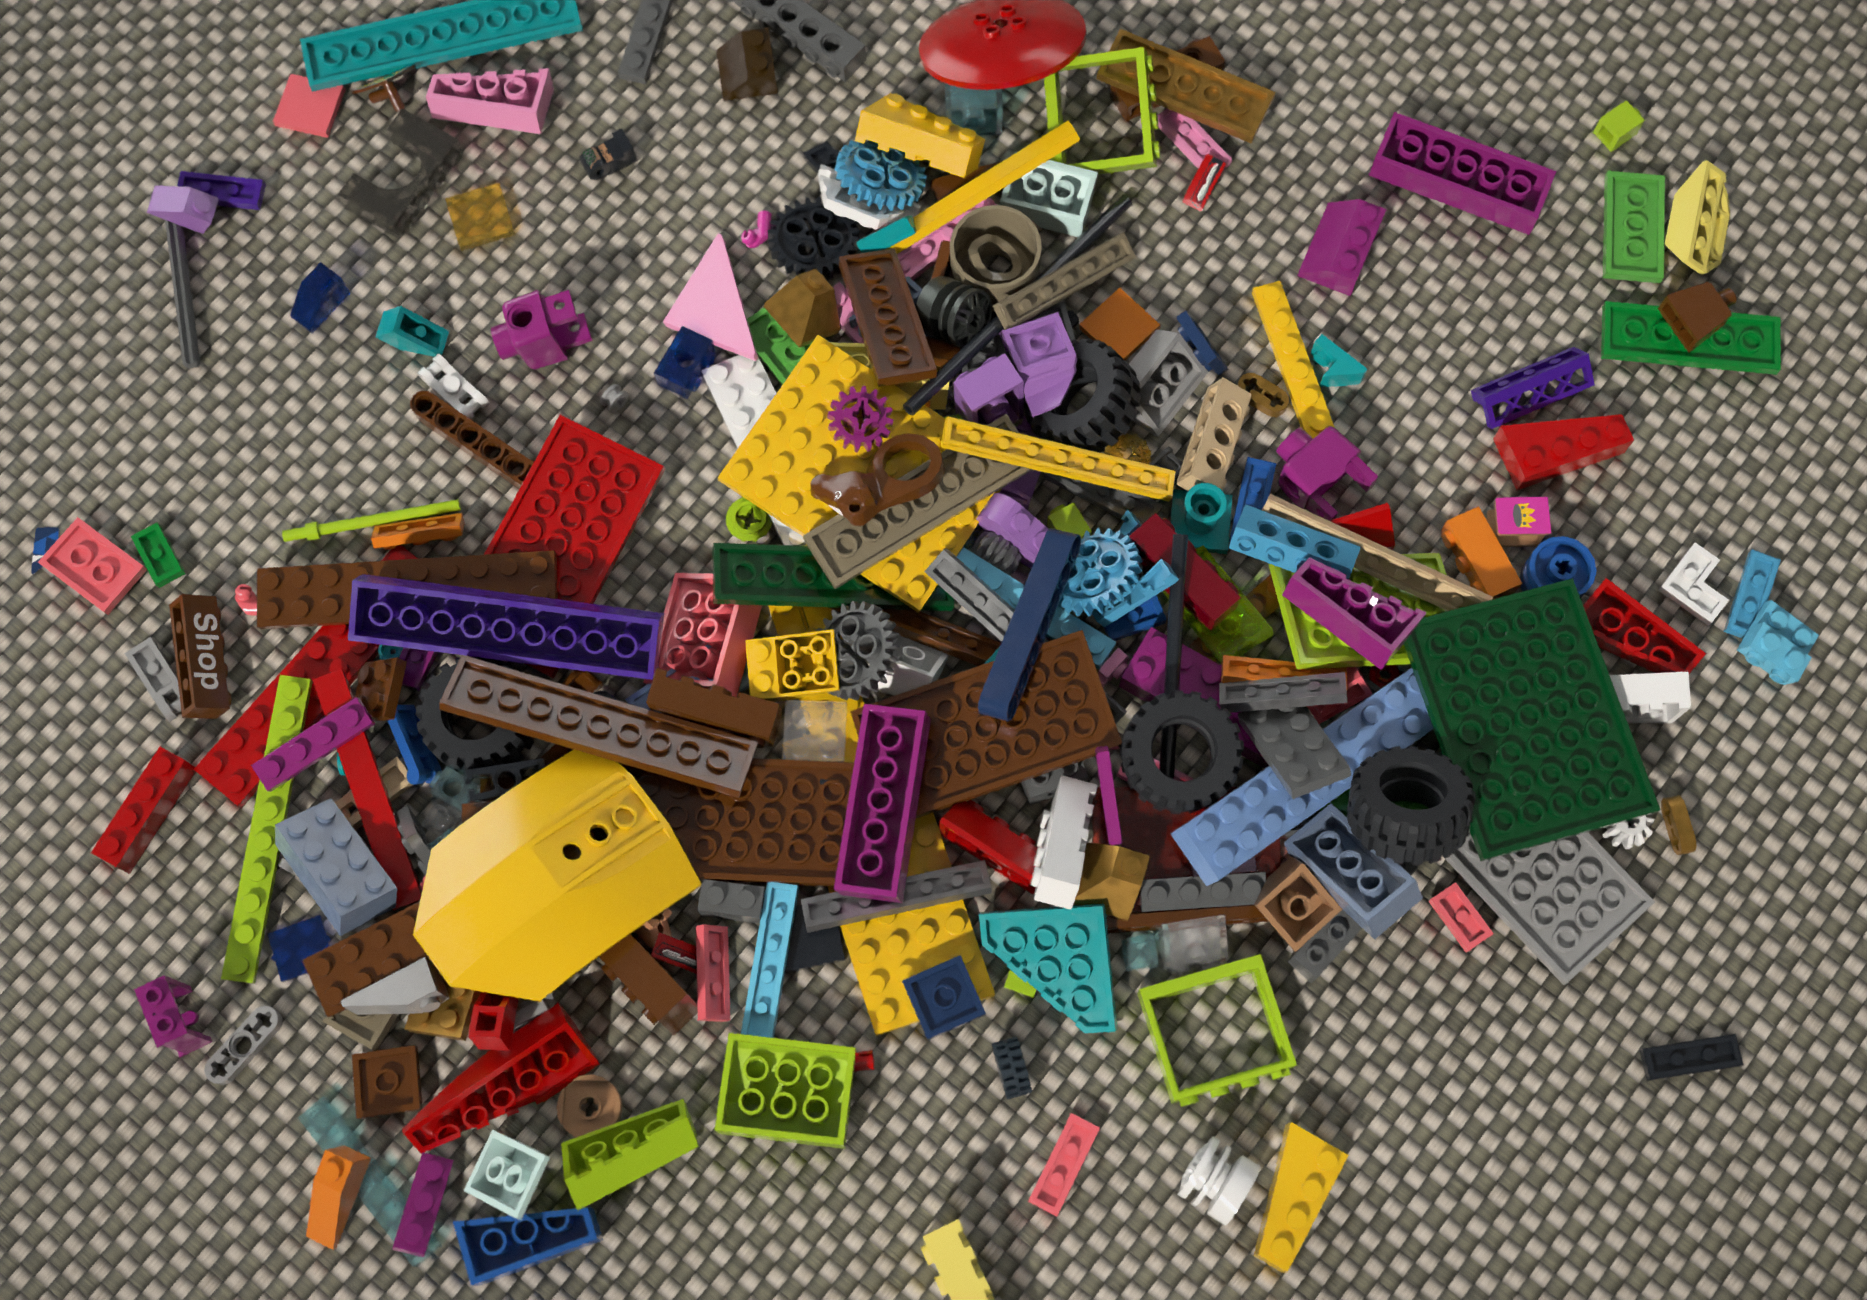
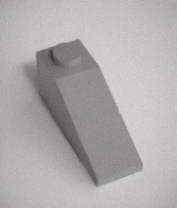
[341,957,450,1015]

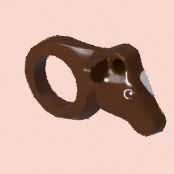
[810,433,945,526]

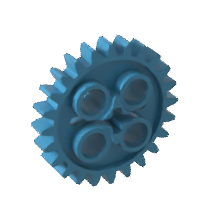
[835,140,927,211]
[1058,528,1143,616]

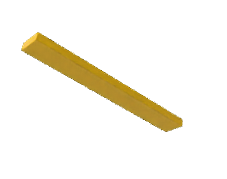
[885,120,1081,254]
[941,416,1176,502]

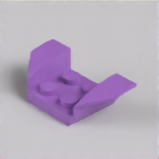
[999,312,1077,417]

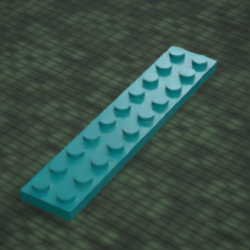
[300,0,583,92]

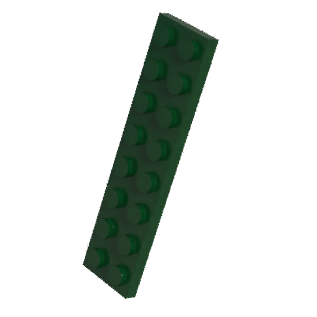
[712,543,954,611]

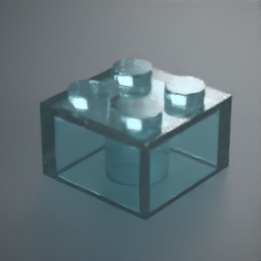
[944,83,1003,136]

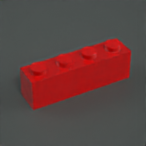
[91,746,196,874]

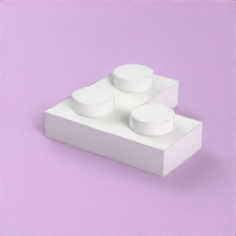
[1658,543,1729,626]

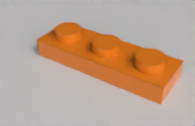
[371,513,465,550]

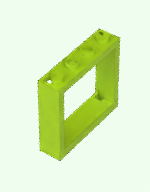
[1044,47,1161,174]
[1137,954,1297,1107]

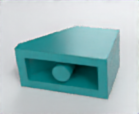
[376,306,449,357]

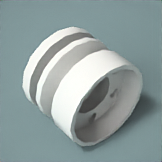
[1177,1136,1261,1226]

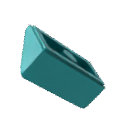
[856,215,916,253]

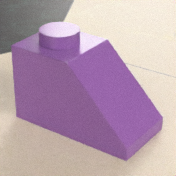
[146,186,219,234]

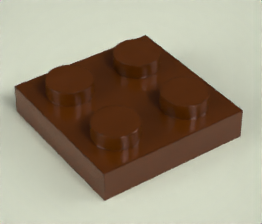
[354,658,407,722]
[352,1045,423,1120]

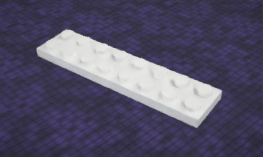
[701,355,807,546]

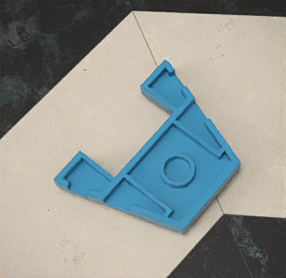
[1092,510,1179,627]

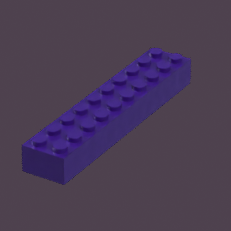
[348,574,664,680]

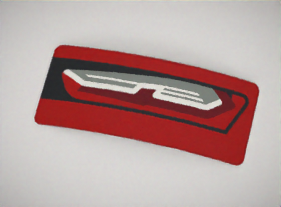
[1182,154,1226,211]
[651,933,697,974]

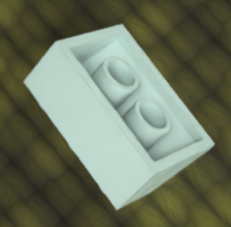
[1000,152,1098,237]

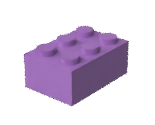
[953,353,1024,425]

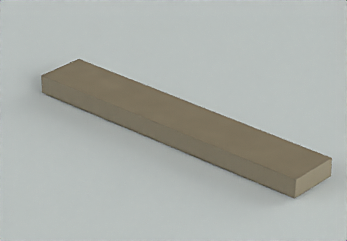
[993,232,1136,330]

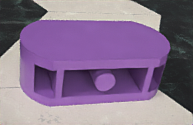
[976,493,1048,569]

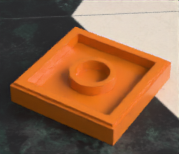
[1079,287,1161,361]

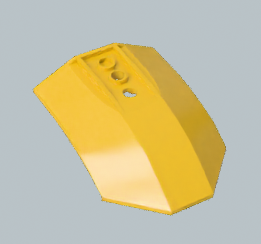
[413,749,701,1002]

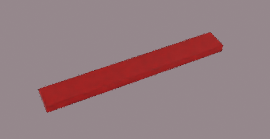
[312,669,422,910]

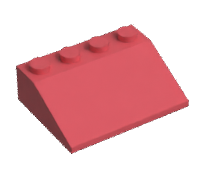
[643,573,762,697]

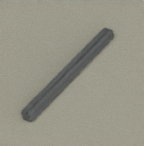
[165,220,200,369]

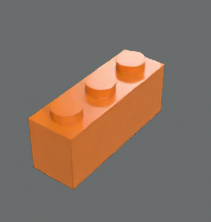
[1441,506,1522,599]

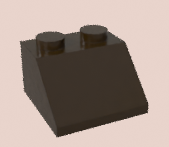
[716,27,778,101]

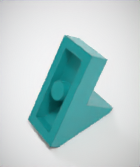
[1310,334,1368,387]

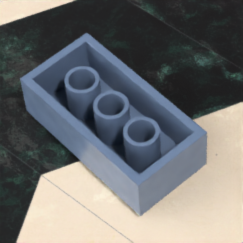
[275,798,397,936]
[1284,803,1423,940]

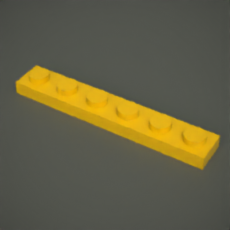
[1252,281,1335,439]

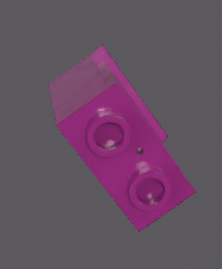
[134,975,212,1058]

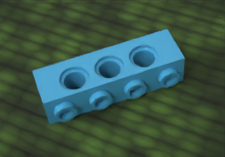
[1229,504,1361,580]

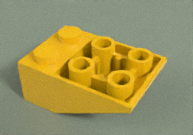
[745,629,840,702]

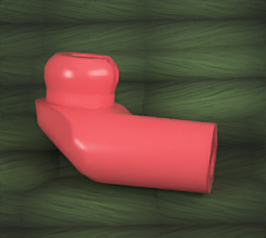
[235,584,257,616]

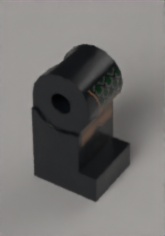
[579,128,638,180]

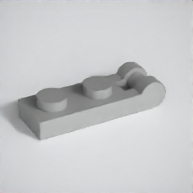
[124,637,181,722]

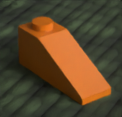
[306,1145,371,1250]

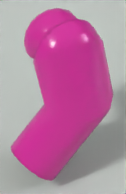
[741,211,772,248]

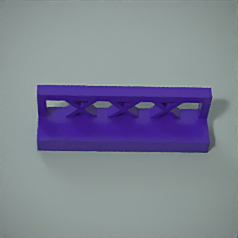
[1471,347,1595,429]

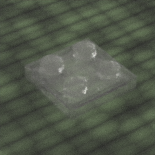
[782,700,847,762]

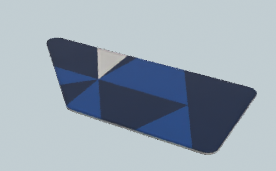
[31,527,59,574]

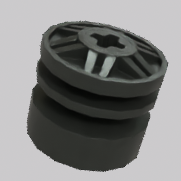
[916,276,992,349]

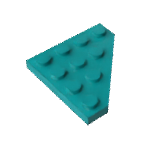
[979,904,1118,1033]

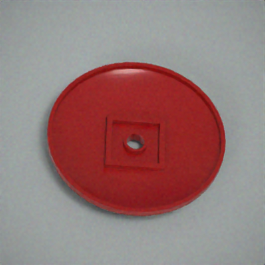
[919,0,1087,90]

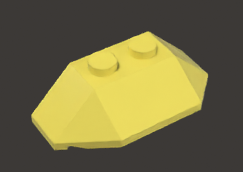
[1665,160,1730,275]

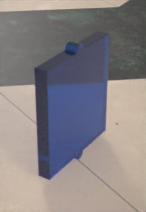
[268,915,331,982]

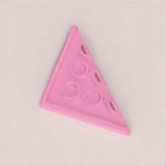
[663,234,758,361]

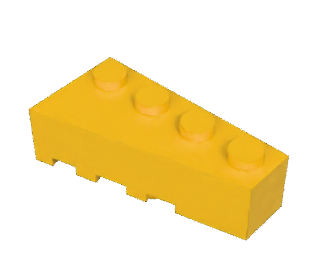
[855,93,985,178]
[1253,1122,1349,1273]

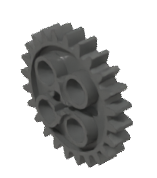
[816,601,901,701]

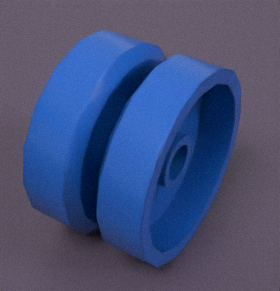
[1519,536,1597,599]

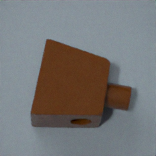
[1658,282,1737,353]

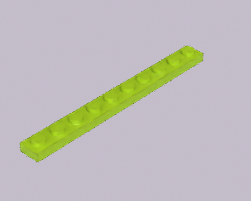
[221,675,313,984]

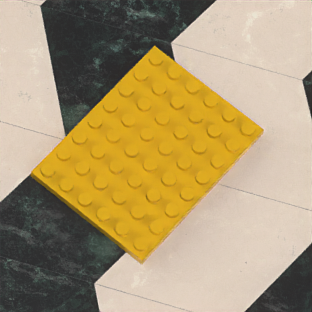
[718,335,1002,613]

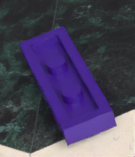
[177,171,266,210]

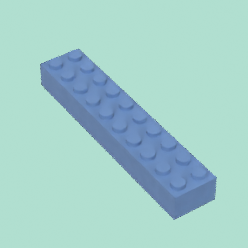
[1171,668,1433,886]

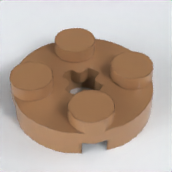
[557,1075,622,1137]

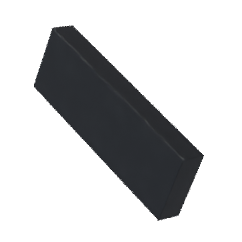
[1639,1034,1744,1081]

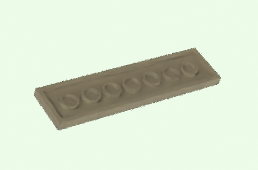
[803,414,1033,589]

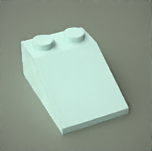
[464,1130,550,1220]

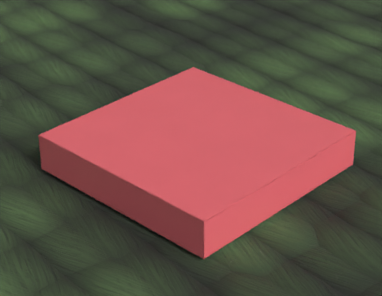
[273,74,345,138]

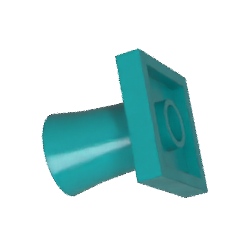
[1170,483,1233,554]

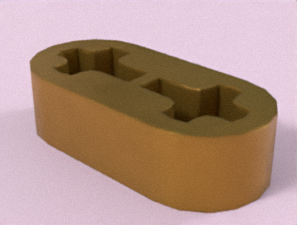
[1237,373,1289,417]
[1661,795,1697,855]

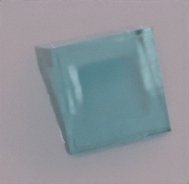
[1121,933,1159,971]

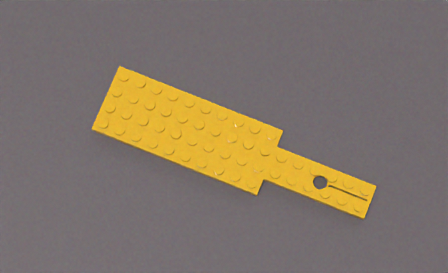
[768,605,995,1036]

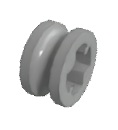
[600,384,629,413]

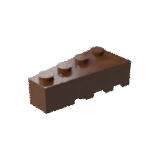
[646,668,783,749]
[599,934,698,1036]

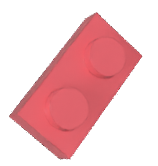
[1428,882,1494,953]

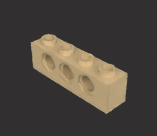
[1176,377,1252,491]

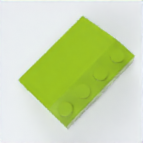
[715,1033,856,1149]

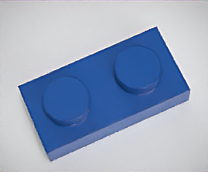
[1103,595,1167,641]

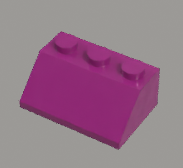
[1297,199,1386,296]

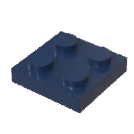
[1176,310,1229,376]
[902,955,986,1041]

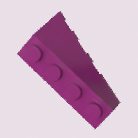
[1282,557,1427,670]

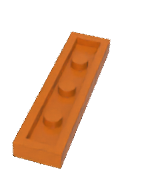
[1221,655,1348,689]

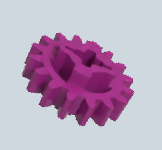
[827,386,893,453]

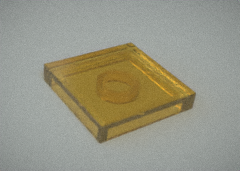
[445,183,516,251]

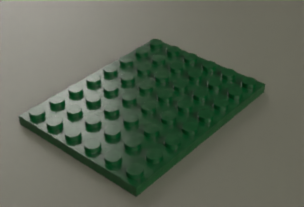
[1404,578,1661,862]

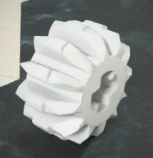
[1602,816,1655,849]

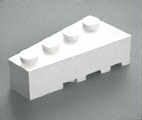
[1610,672,1691,723]
[1031,775,1097,910]

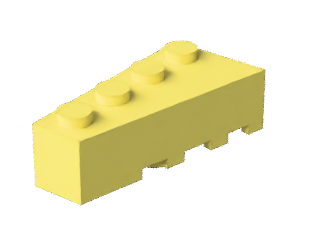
[920,1219,995,1300]

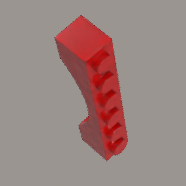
[468,992,519,1051]

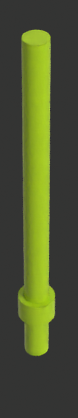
[282,499,461,542]

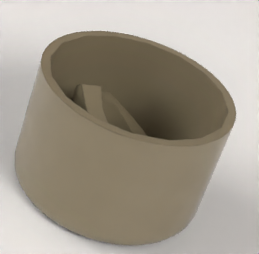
[950,205,1041,312]

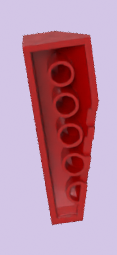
[402,1003,600,1153]

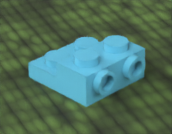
[1737,600,1819,685]

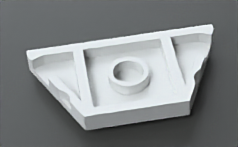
[818,164,921,230]

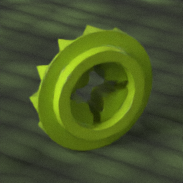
[726,497,773,543]

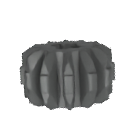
[971,531,1022,576]

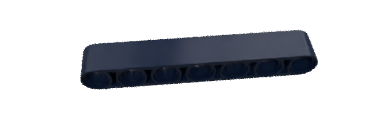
[978,528,1081,722]

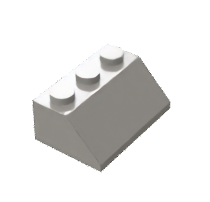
[1129,329,1208,437]

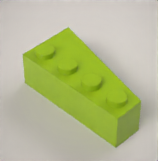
[561,1099,699,1211]

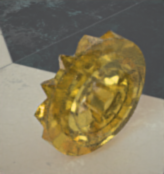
[1104,433,1151,464]

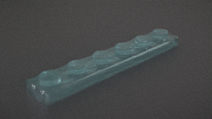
[298,1096,442,1268]

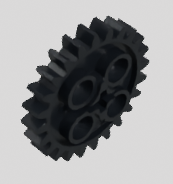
[768,197,860,279]

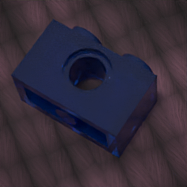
[654,326,716,399]

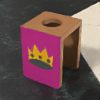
[1486,497,1551,547]

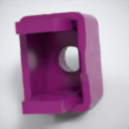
[491,290,593,369]
[1276,427,1379,521]

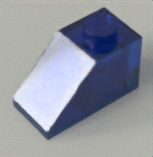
[290,262,351,334]

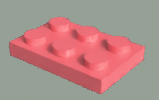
[38,517,147,615]

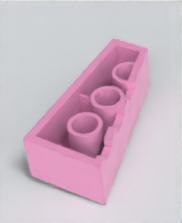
[426,68,554,134]

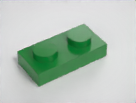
[131,522,186,588]

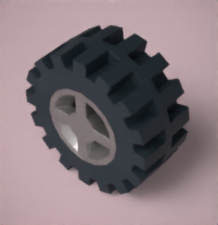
[992,1037,1032,1099]

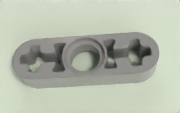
[204,1006,283,1085]

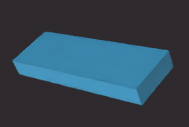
[1723,549,1781,639]

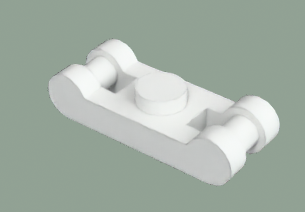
[417,353,489,419]

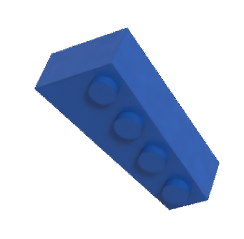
[453,1207,603,1286]

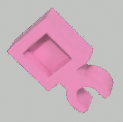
[1098,648,1130,688]

